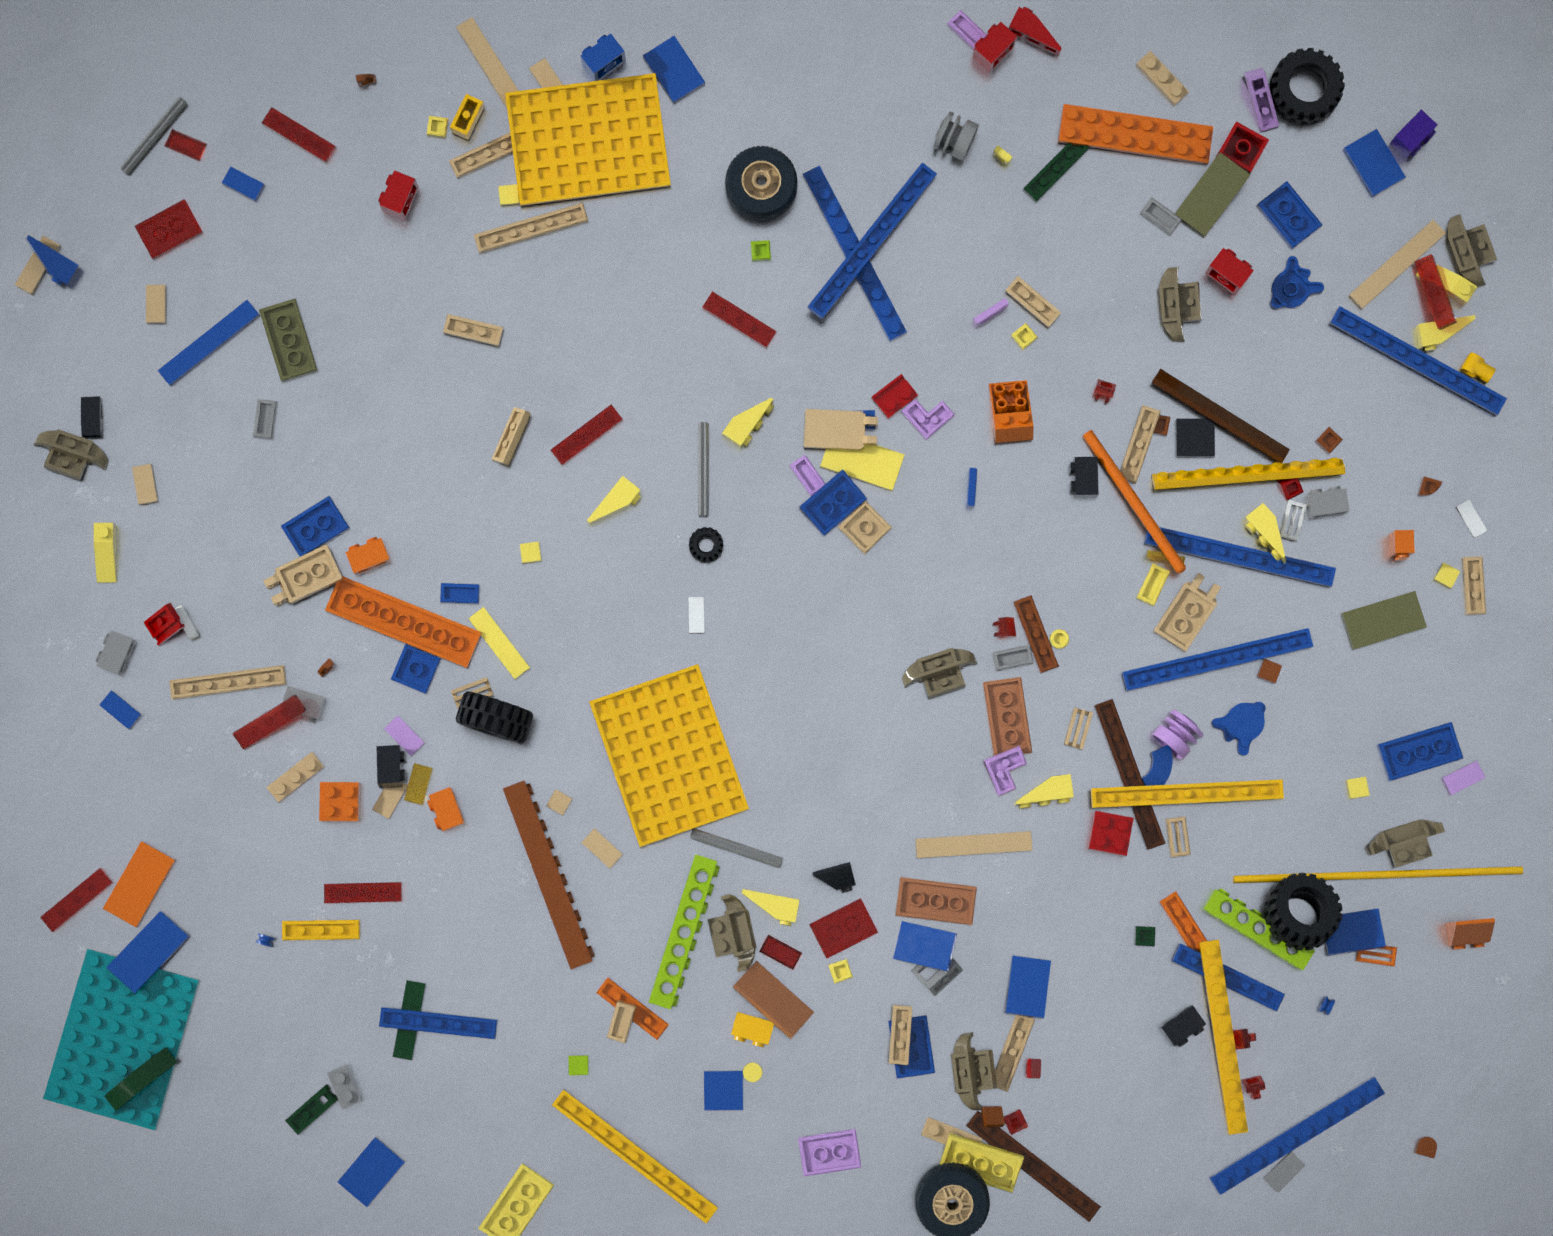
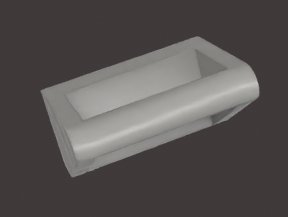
[911,958,963,996]

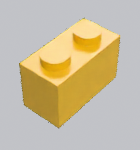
[450,94,485,140]
[731,1012,774,1048]

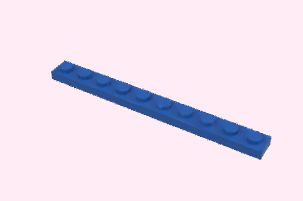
[807,162,937,319]
[803,165,907,341]
[1330,306,1507,416]
[1144,527,1336,587]
[1122,628,1314,691]
[1210,1077,1385,1195]

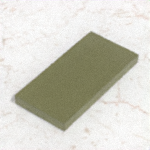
[1175,152,1251,236]
[259,298,318,382]
[1341,591,1427,650]

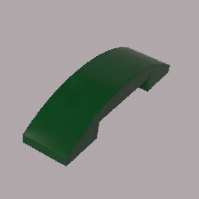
[104,1047,178,1111]

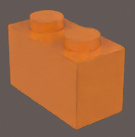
[1389,530,1415,561]
[345,537,391,575]
[427,787,465,832]

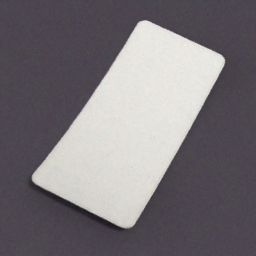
[1457,500,1487,538]
[688,597,704,633]

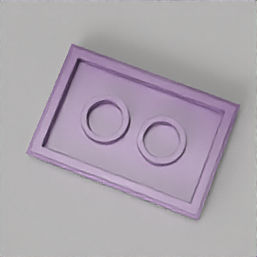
[798,1129,862,1177]

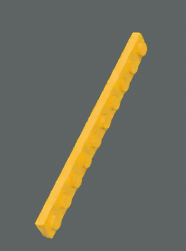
[1152,458,1345,490]
[1091,779,1284,808]
[1199,939,1248,1135]
[552,1090,718,1223]

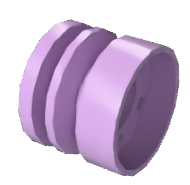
[1152,709,1204,760]

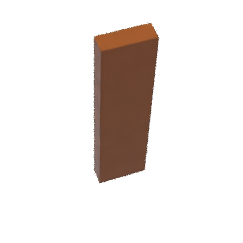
[1013,595,1059,673]

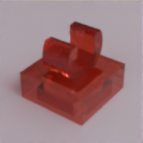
[1094,379,1116,403]
[993,617,1016,638]
[1233,1028,1257,1050]
[1242,1075,1266,1100]
[1004,1109,1028,1135]

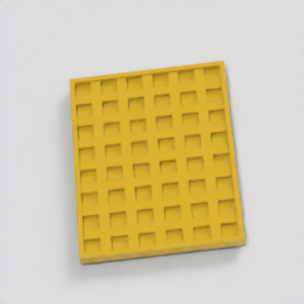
[505,73,671,206]
[589,664,749,847]

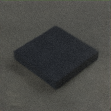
[1176,419,1215,457]

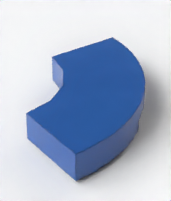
[1142,745,1173,786]

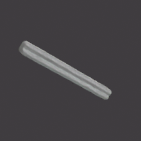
[120,97,187,174]
[698,422,709,517]
[690,829,783,868]

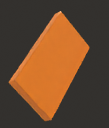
[103,841,176,928]

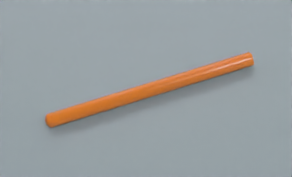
[1083,430,1186,573]

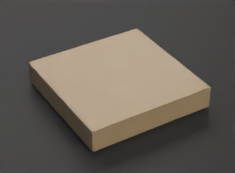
[838,500,892,554]

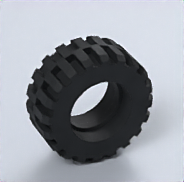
[1270,48,1345,124]
[455,691,533,744]
[1264,873,1343,951]

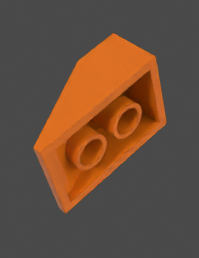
[1446,918,1495,949]

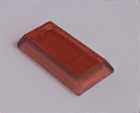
[165,129,207,161]
[759,935,802,970]

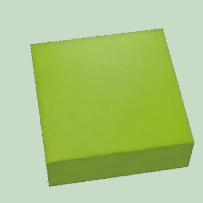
[751,240,771,261]
[568,1055,588,1075]

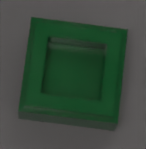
[1135,926,1156,947]

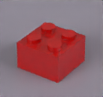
[973,22,1017,73]
[1216,121,1269,173]
[378,170,419,221]
[1205,248,1254,295]
[1087,811,1134,857]

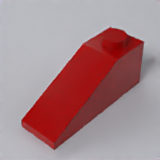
[1009,7,1062,56]

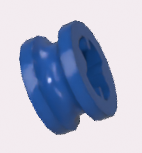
[255,933,275,947]
[1319,996,1335,1015]

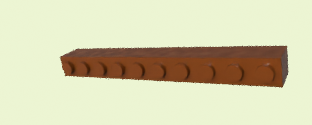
[503,780,595,970]

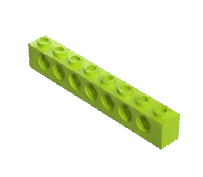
[648,854,720,1010]

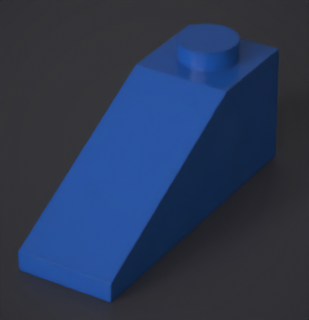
[25,235,78,286]

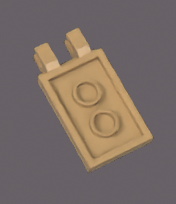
[804,409,878,450]
[263,544,343,606]
[1154,573,1221,652]

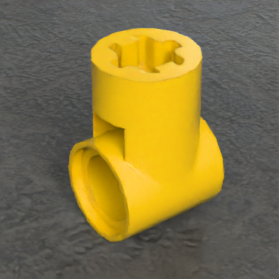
[1461,352,1496,383]

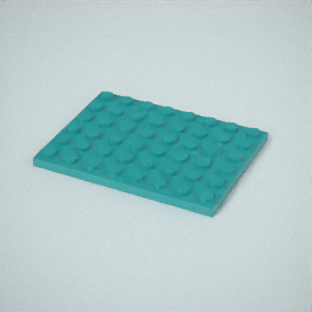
[43,949,200,1130]

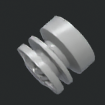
[934,111,979,161]

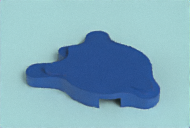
[1270,256,1324,309]
[1212,702,1266,756]

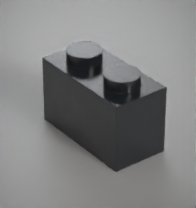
[1070,457,1099,497]
[376,745,406,788]
[1159,1005,1206,1047]

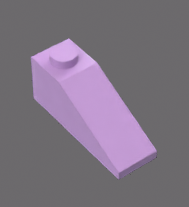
[1244,67,1279,131]

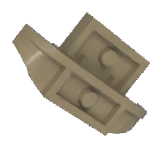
[1448,214,1497,288]
[1159,266,1202,342]
[34,429,109,480]
[902,648,978,699]
[1369,819,1445,868]
[708,894,757,972]
[951,1032,997,1110]

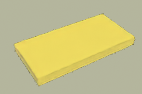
[820,445,905,491]
[940,1133,1024,1193]
[478,1163,554,1236]

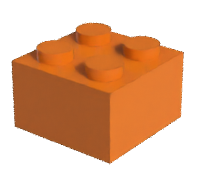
[319,782,361,822]

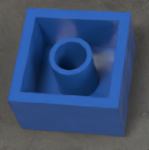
[580,33,626,81]

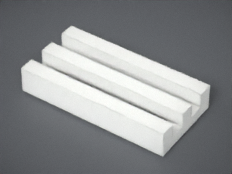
[1280,500,1307,542]

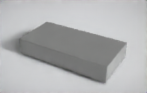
[1140,197,1182,236]
[253,399,277,440]
[992,644,1034,671]
[1264,1151,1306,1193]

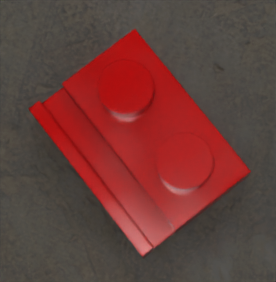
[871,374,918,419]
[144,603,185,645]

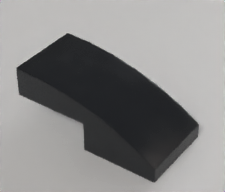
[81,396,102,438]

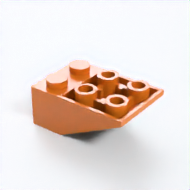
[989,380,1034,443]

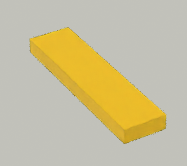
[282,920,360,940]

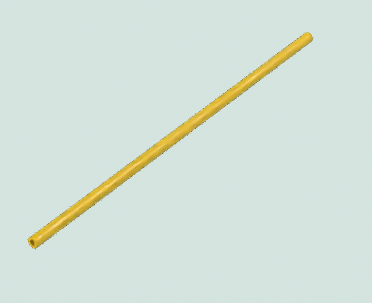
[1233,866,1523,883]

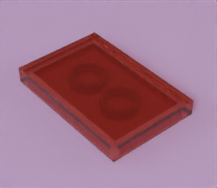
[135,199,203,260]
[809,898,878,959]

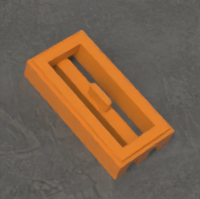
[1355,946,1397,967]

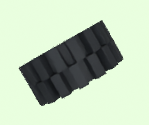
[689,527,723,563]

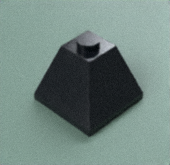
[812,862,856,893]

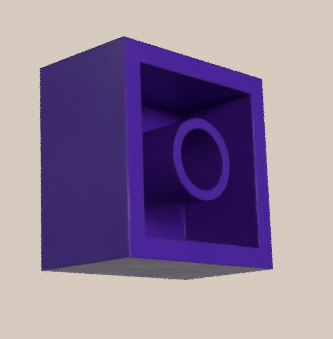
[1390,109,1438,160]

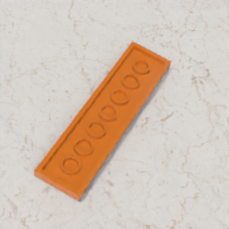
[1058,104,1214,165]
[325,576,482,668]

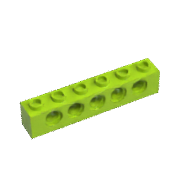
[1202,888,1315,971]

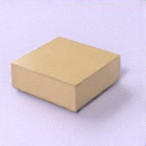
[546,789,572,816]

